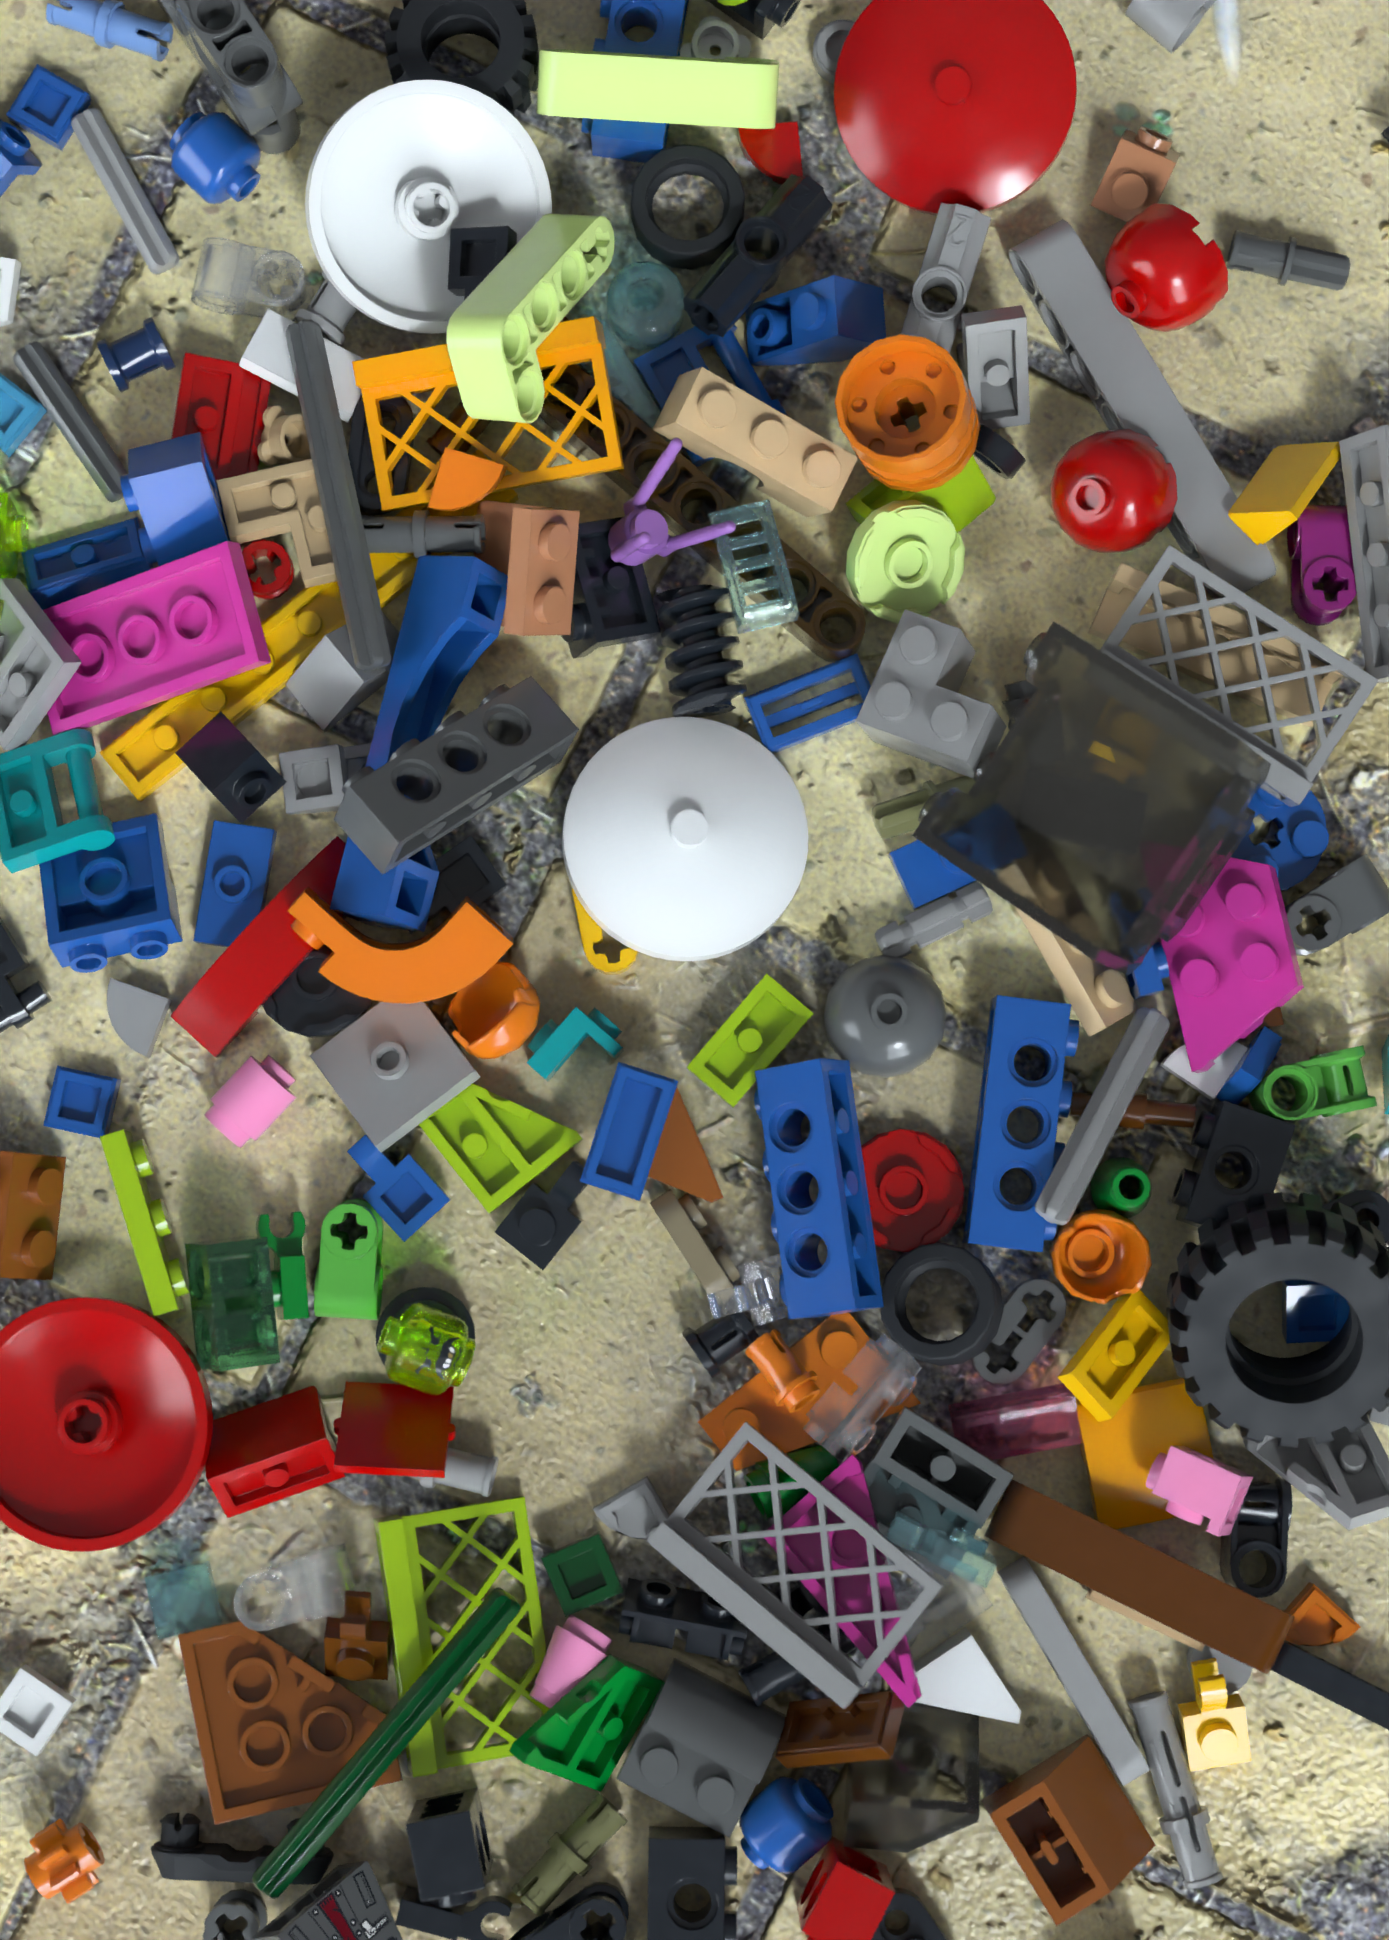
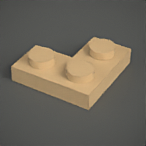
[216,459,337,588]

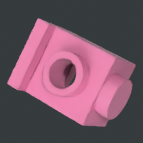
[1146,1446,1253,1536]

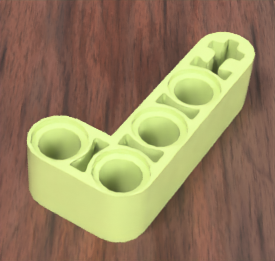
[537,49,779,129]
[446,214,615,423]

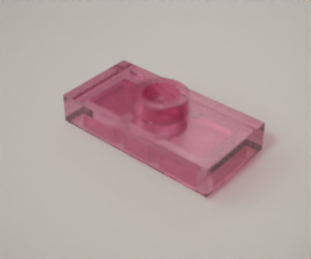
[948,1383,1082,1460]

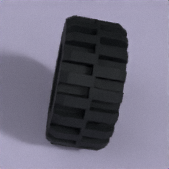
[1166,1192,1389,1447]

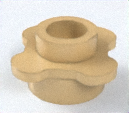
[258,406,311,465]

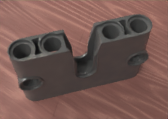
[157,0,303,154]

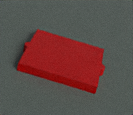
[333,1381,456,1478]

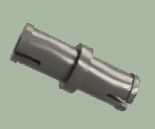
[361,510,486,559]

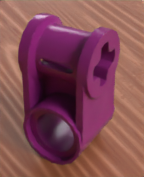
[1287,505,1357,626]

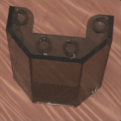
[912,622,1271,976]

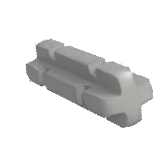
[875,882,993,958]

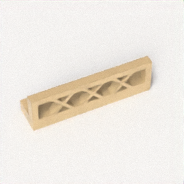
[1088,563,1350,727]

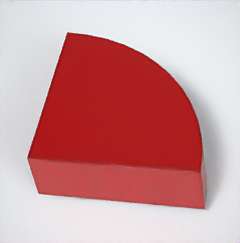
[737,121,803,185]

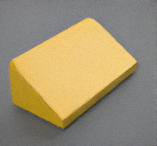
[1228,442,1341,546]

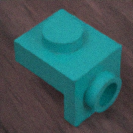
[527,1007,624,1082]

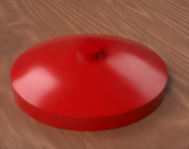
[834,0,1077,215]
[0,1297,213,1552]

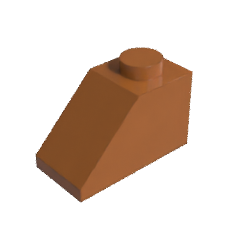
[648,1088,724,1203]

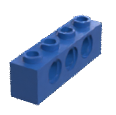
[581,0,689,163]
[962,995,1079,1252]
[754,1058,884,1319]

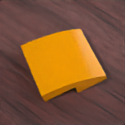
[1073,1378,1214,1530]

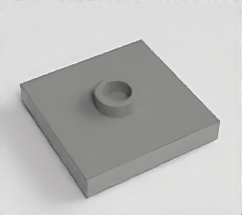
[310,1002,480,1153]

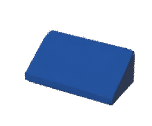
[21,517,153,610]

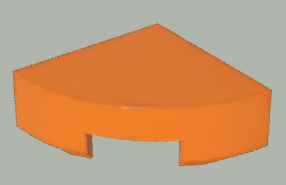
[428,447,507,511]
[1284,1582,1361,1646]

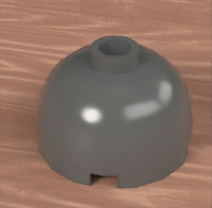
[823,955,947,1078]

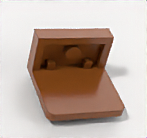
[0,1151,66,1280]

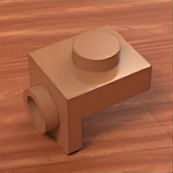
[1090,127,1180,222]

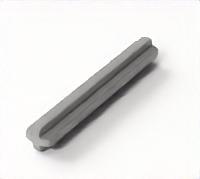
[1035,1007,1170,1225]

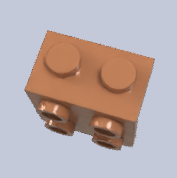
[474,500,580,636]

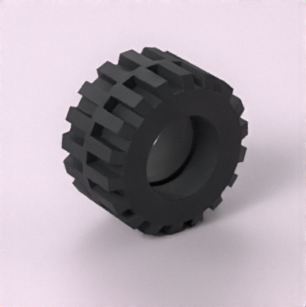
[385,0,539,117]

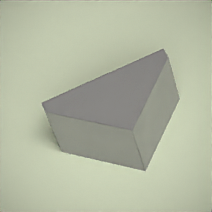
[285,612,400,733]

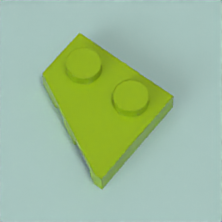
[419,1083,583,1213]

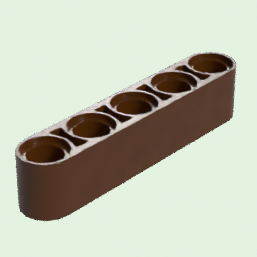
[984,1479,1295,1675]

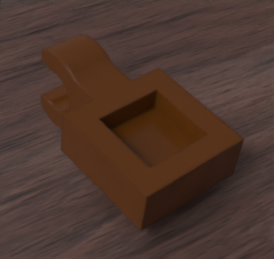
[324,1590,391,1681]

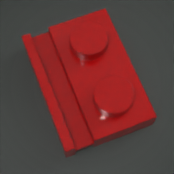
[171,352,271,482]

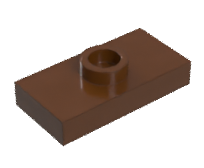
[775,1690,905,1768]

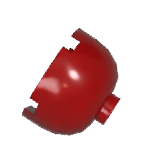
[1105,203,1228,332]
[1050,429,1178,553]

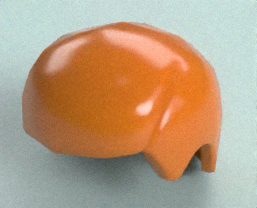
[447,961,540,1059]
[1049,1209,1152,1304]

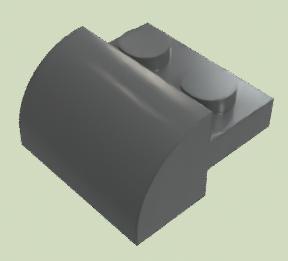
[864,1406,1014,1579]
[617,1658,786,1838]

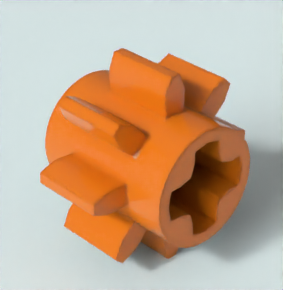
[24,1818,105,1904]

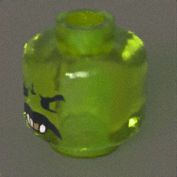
[377,1303,476,1395]

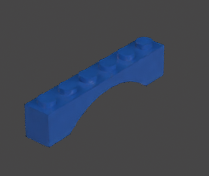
[329,555,508,932]

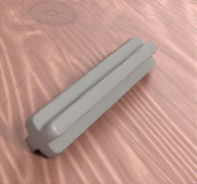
[71,108,179,274]

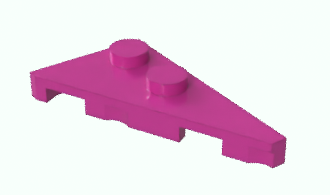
[765,1454,922,1708]

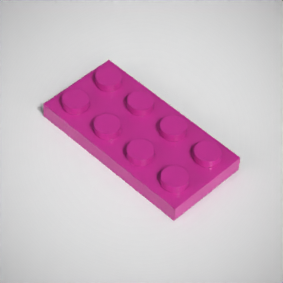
[43,541,271,735]

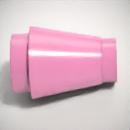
[529,1615,612,1708]

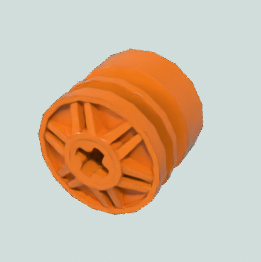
[835,334,980,492]

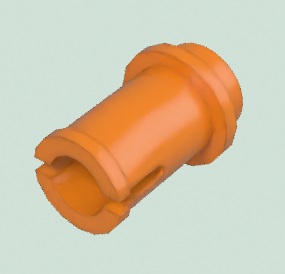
[745,1329,820,1413]

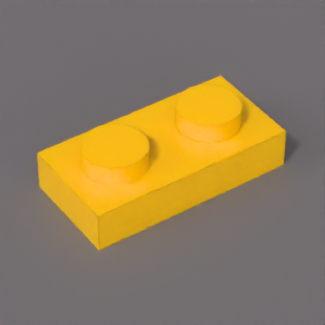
[1058,1290,1170,1422]

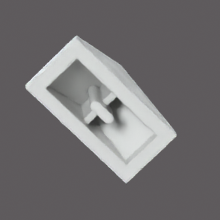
[890,1627,1021,1724]

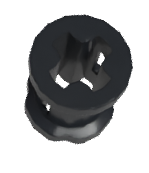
[682,1297,760,1378]

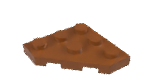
[178,1620,403,1825]

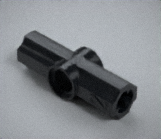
[682,174,833,338]

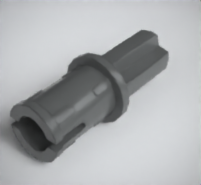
[1226,230,1351,291]

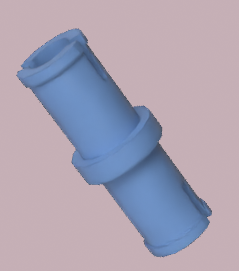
[46,0,173,61]

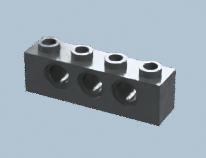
[334,676,579,875]

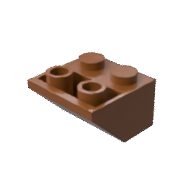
[981,1734,1155,1926]

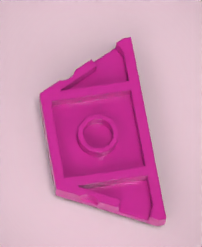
[1139,841,1304,1073]

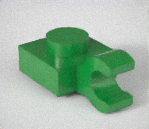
[256,1211,309,1320]

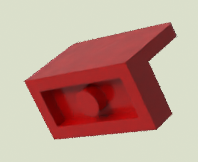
[205,1386,346,1518]

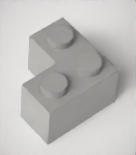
[856,610,1007,782]

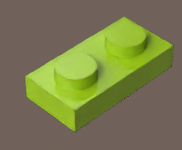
[686,973,814,1108]

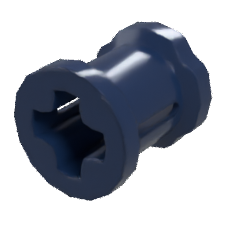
[97,317,176,392]

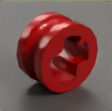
[242,540,295,600]

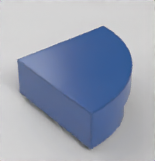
[1216,1026,1282,1105]

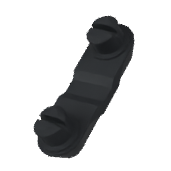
[151,1813,334,1885]

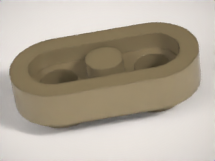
[650,1189,741,1307]

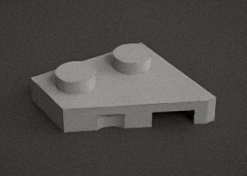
[0,578,82,750]
[1243,1419,1389,1530]

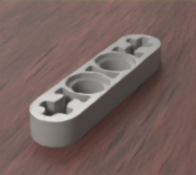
[997,1556,1150,1786]

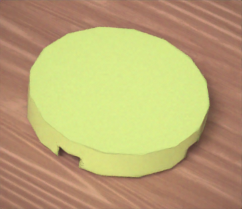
[846,499,965,623]

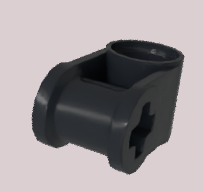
[1219,1477,1292,1598]
[509,1882,629,1940]

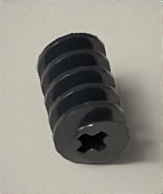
[656,584,747,717]

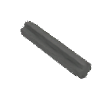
[13,341,128,502]

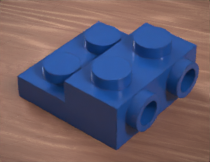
[39,813,183,973]

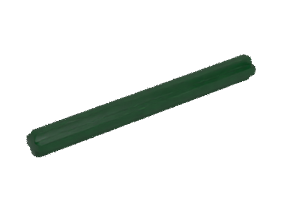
[252,1587,521,1899]

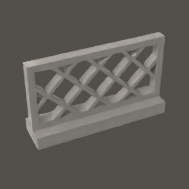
[1339,425,1389,683]
[1084,545,1379,807]
[647,1422,944,1709]

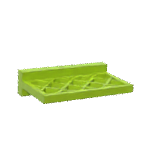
[373,1496,550,1778]

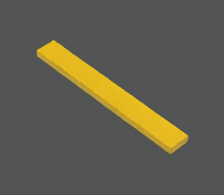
[99,450,519,802]

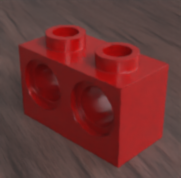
[796,1836,895,1940]

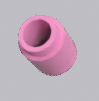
[204,1055,297,1148]

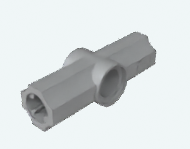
[901,203,991,354]

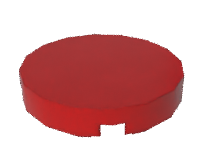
[861,1129,965,1252]

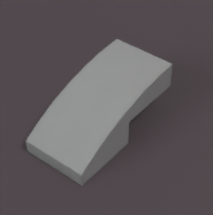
[279,743,371,815]

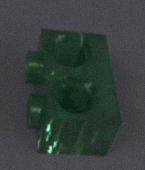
[185,1236,280,1372]

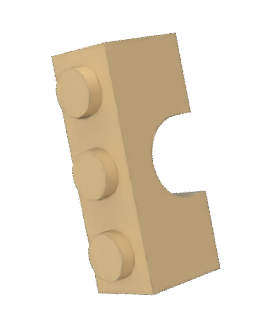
[653,367,858,517]

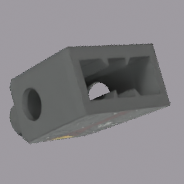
[250,1860,403,1940]

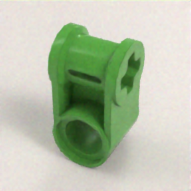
[1249,1045,1377,1122]
[314,1198,384,1320]

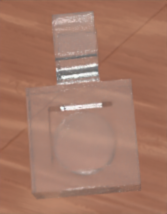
[707,1253,788,1326]

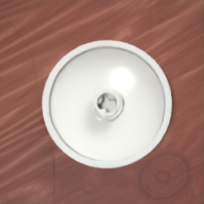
[305,79,552,334]
[562,717,809,961]

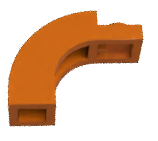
[288,887,513,1003]

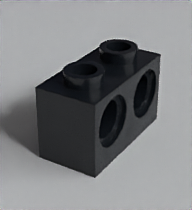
[406,1787,493,1907]

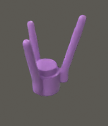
[608,438,736,566]

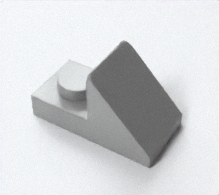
[957,305,1030,429]

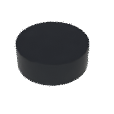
[973,424,1026,479]

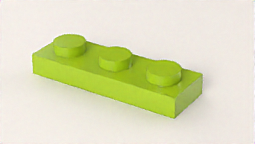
[100,1129,190,1317]

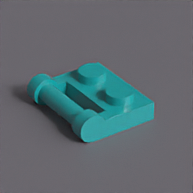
[0,729,115,873]

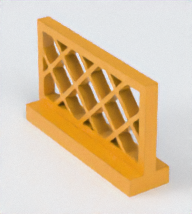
[352,316,624,512]

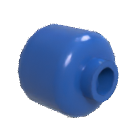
[169,112,261,204]
[740,1776,834,1874]

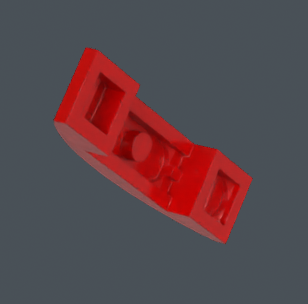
[171,836,347,1058]

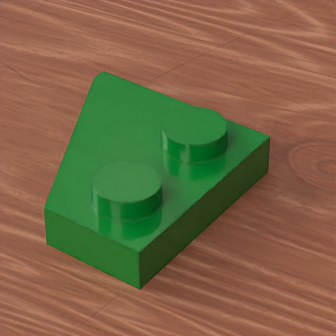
[509,1654,663,1792]

